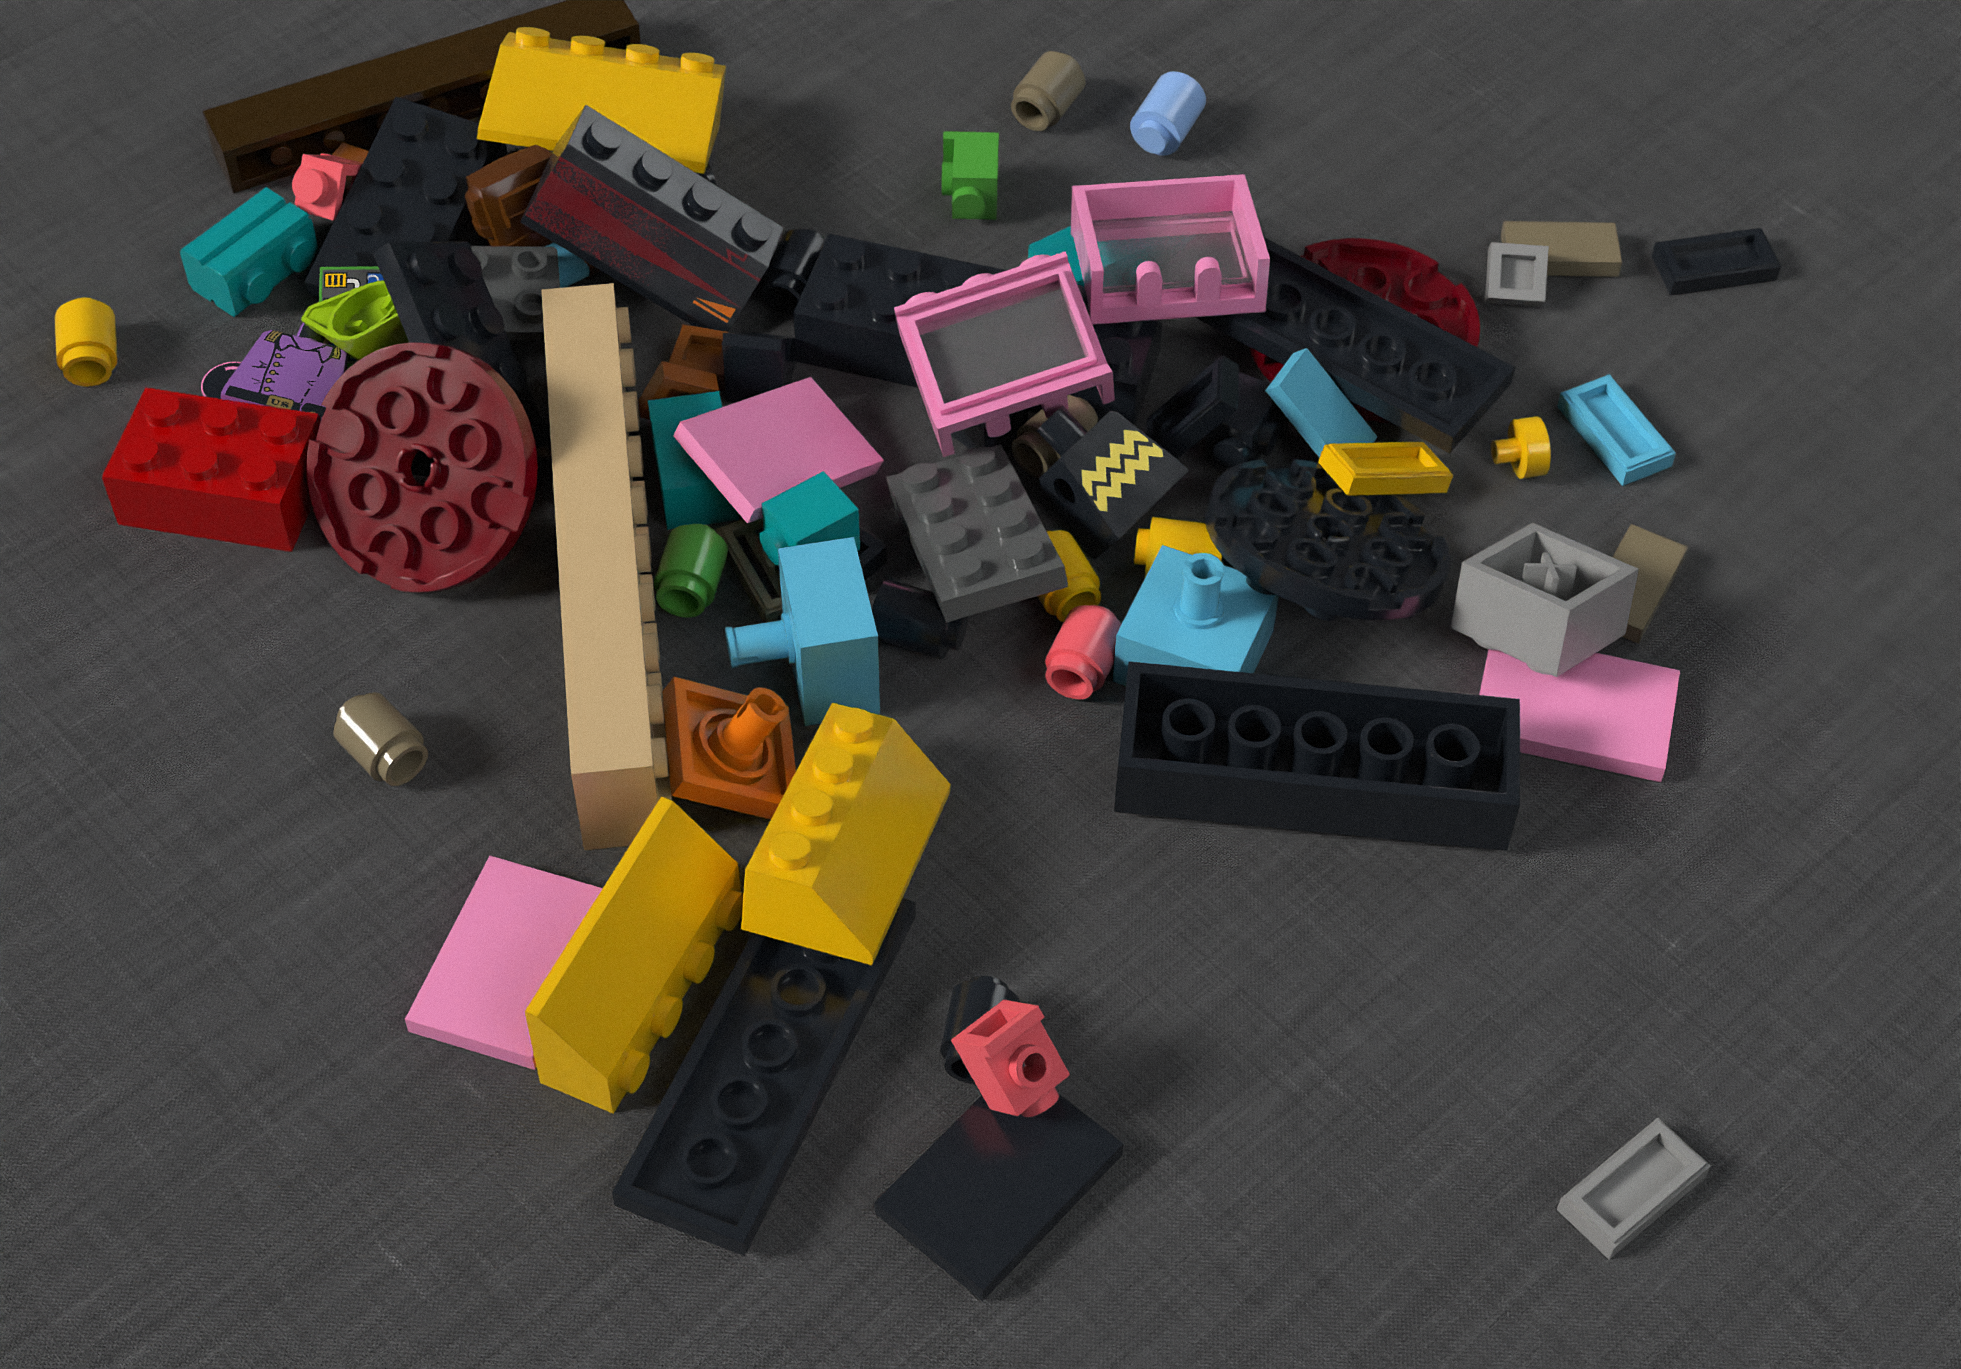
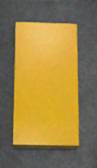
[1318,442,1453,496]

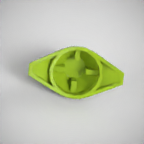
[300,280,409,361]

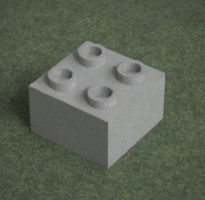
[1451,523,1639,677]

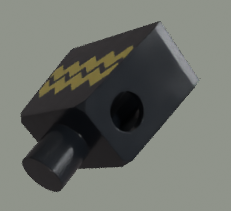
[1036,406,1189,560]

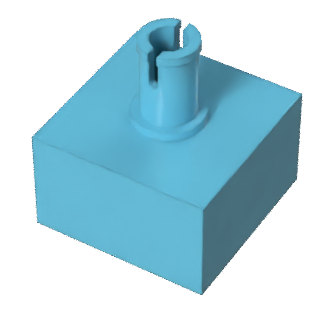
[725,537,880,726]
[1113,545,1278,686]

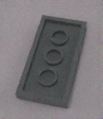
[886,444,1068,623]

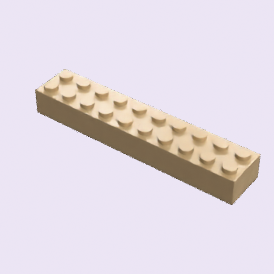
[541,283,672,850]

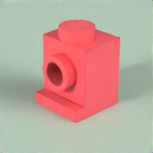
[292,153,363,221]
[951,1000,1070,1117]

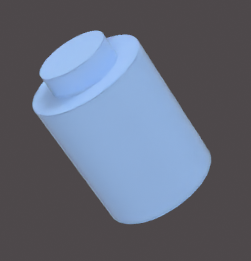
[1130,72,1206,156]

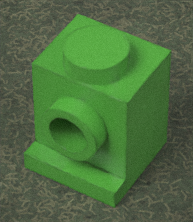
[942,131,999,220]

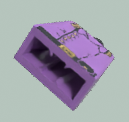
[221,323,347,420]

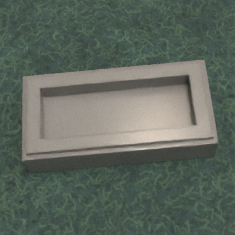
[1557,1118,1711,1260]

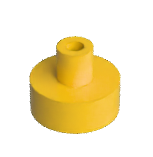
[1491,416,1551,479]

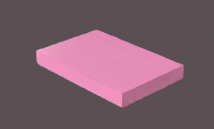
[673,377,884,524]
[1479,649,1680,782]
[405,856,603,1070]

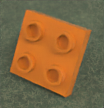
[662,677,796,820]

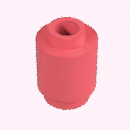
[1045,605,1122,700]

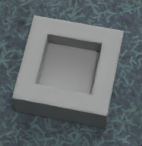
[1485,242,1549,307]

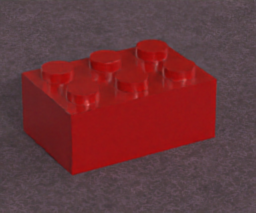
[102,387,321,552]

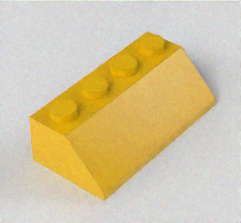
[741,703,951,965]
[525,796,744,1114]

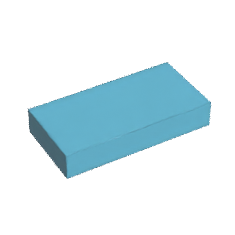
[1265,348,1377,458]
[1557,374,1676,486]

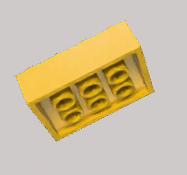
[477,27,726,174]

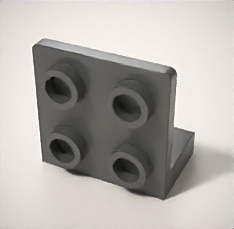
[470,246,560,340]

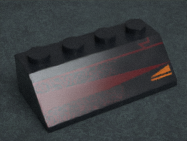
[520,105,783,332]

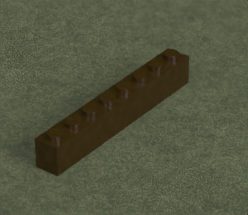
[203,0,641,193]

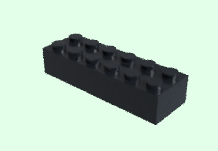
[793,233,1163,426]
[1114,662,1520,851]

